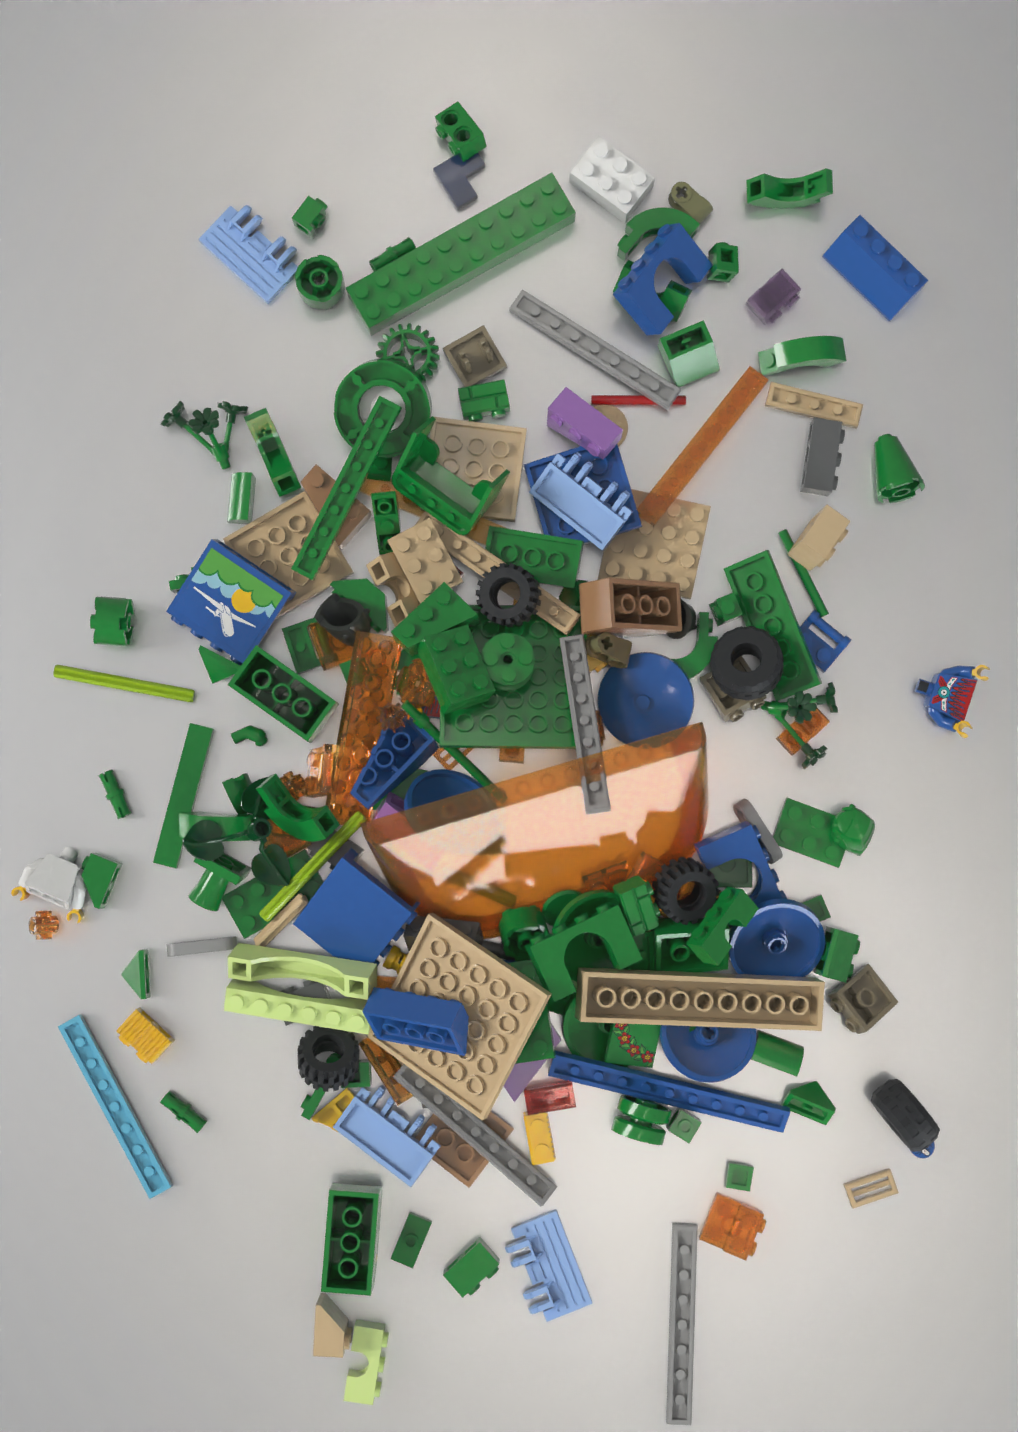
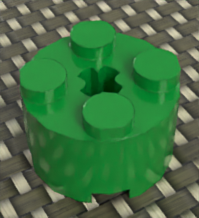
[295,255,345,310]
[90,596,134,646]
[498,905,550,962]

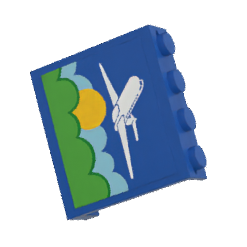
[166,539,296,665]

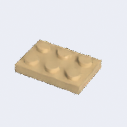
[387,518,464,604]

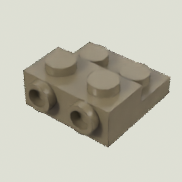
[699,656,766,722]
[828,964,898,1034]

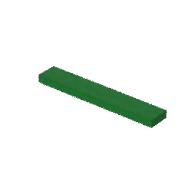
[153,723,214,869]

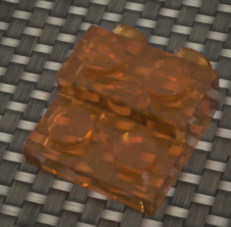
[699,1192,766,1261]

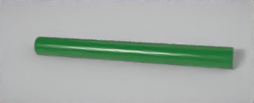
[778,529,829,618]

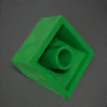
[814,926,860,982]

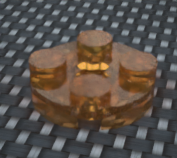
[396,659,436,708]

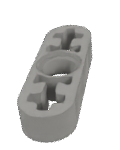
[733,799,783,864]
[166,936,237,957]

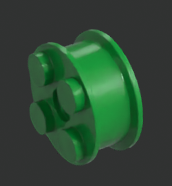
[481,633,535,691]

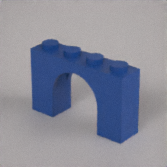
[613,223,712,336]
[694,820,787,931]

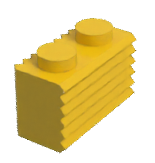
[116,1007,175,1064]
[523,1108,556,1165]

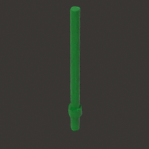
[401,700,508,804]

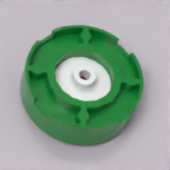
[334,358,432,458]

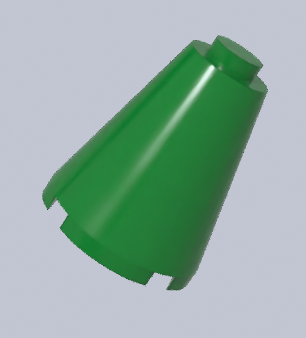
[874,434,925,503]

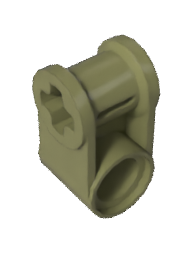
[668,182,713,224]
[585,632,632,668]

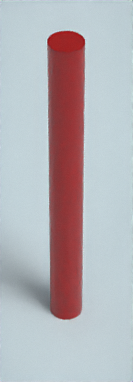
[591,395,686,405]

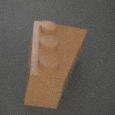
[301,464,372,551]

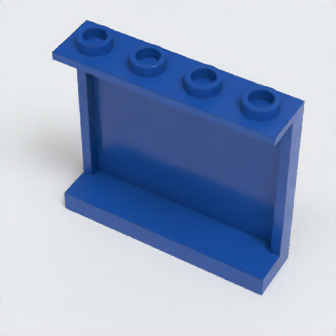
[293,848,420,966]

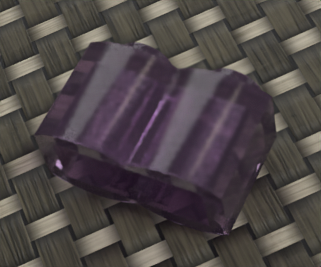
[746,268,801,325]

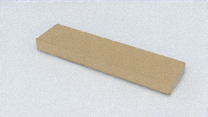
[765,382,863,429]

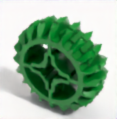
[376,323,440,383]

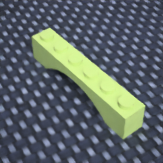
[228,943,377,1000]
[224,979,371,1034]

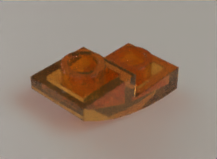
[775,708,830,756]

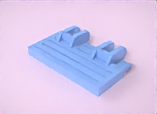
[199,205,298,304]
[529,452,633,551]
[333,1085,441,1187]
[505,1209,592,1322]

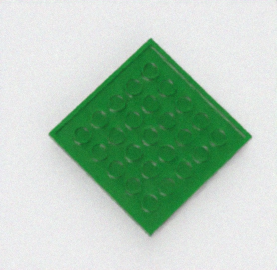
[439,605,587,749]

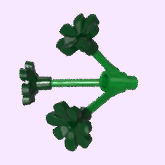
[160,401,249,469]
[761,682,838,769]

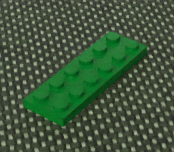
[724,550,822,701]

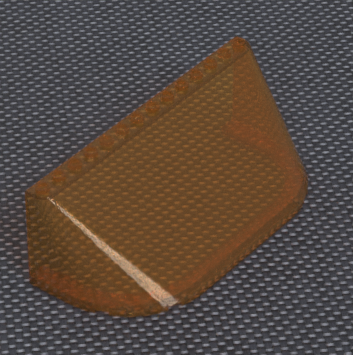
[360,722,709,939]

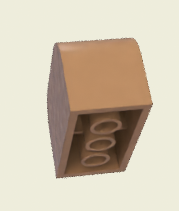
[579,578,682,637]

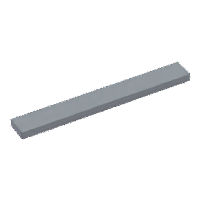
[509,289,681,411]
[559,634,611,815]
[393,1064,557,1207]
[666,1223,698,1425]

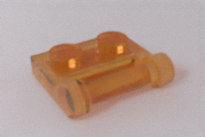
[304,744,338,798]

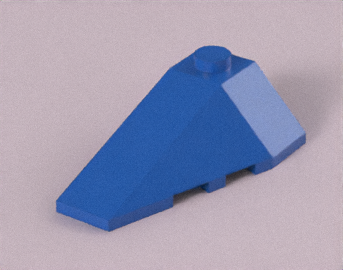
[350,709,439,810]

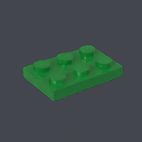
[772,798,845,868]

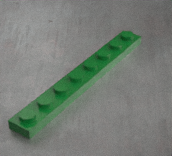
[291,396,402,581]

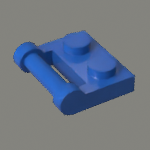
[800,609,852,673]

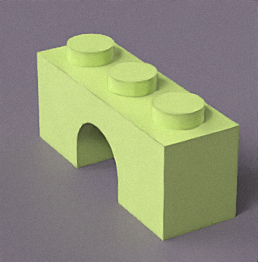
[344,1320,389,1405]

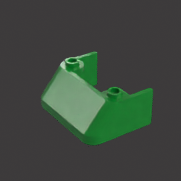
[391,416,510,535]

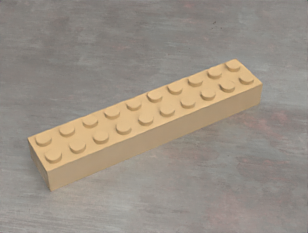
[575,967,825,1031]

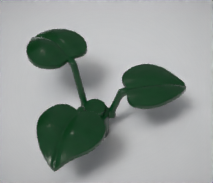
[183,777,291,886]

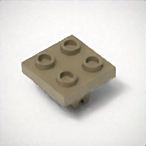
[443,325,507,387]

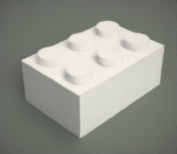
[569,135,655,224]

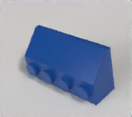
[822,215,928,321]
[362,987,469,1056]

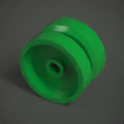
[611,1095,672,1145]

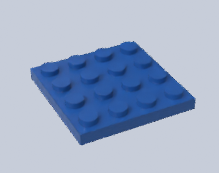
[524,444,642,546]

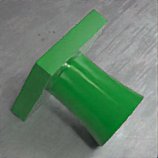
[188,853,251,911]

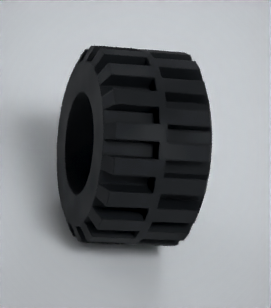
[476,563,542,627]
[652,857,720,925]
[298,1026,360,1092]

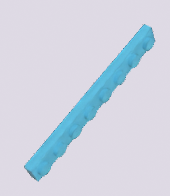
[58,1014,173,1199]

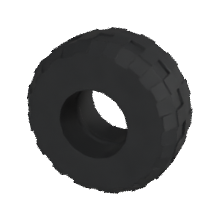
[710,626,784,701]
[871,1079,940,1152]

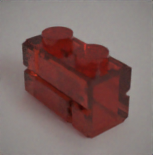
[524,1080,576,1115]

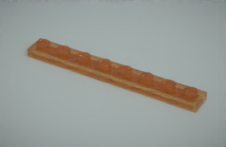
[637,366,769,527]

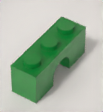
[613,260,692,322]
[686,887,759,966]

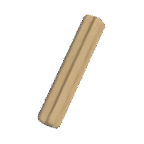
[253,893,309,947]

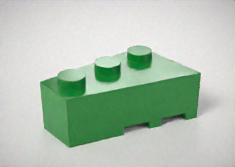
[391,582,481,657]

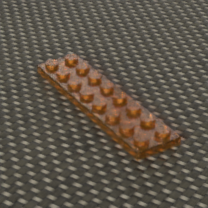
[325,631,402,828]

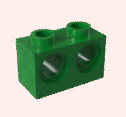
[435,101,487,162]

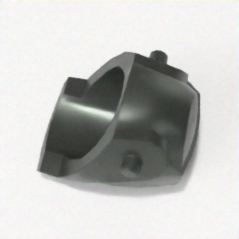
[314,593,372,647]

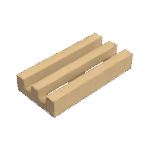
[843,1168,899,1209]

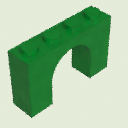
[525,902,642,1002]

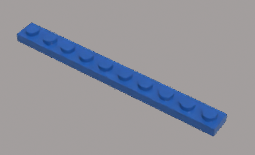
[548,1050,790,1133]

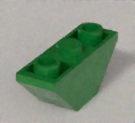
[371,491,401,555]
[330,578,389,633]

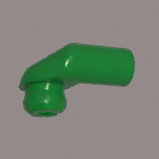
[231,725,267,746]

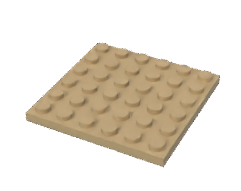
[367,913,552,1120]

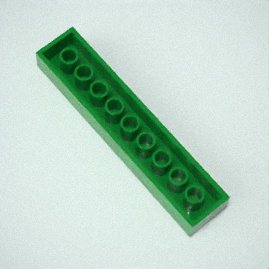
[346,172,576,336]

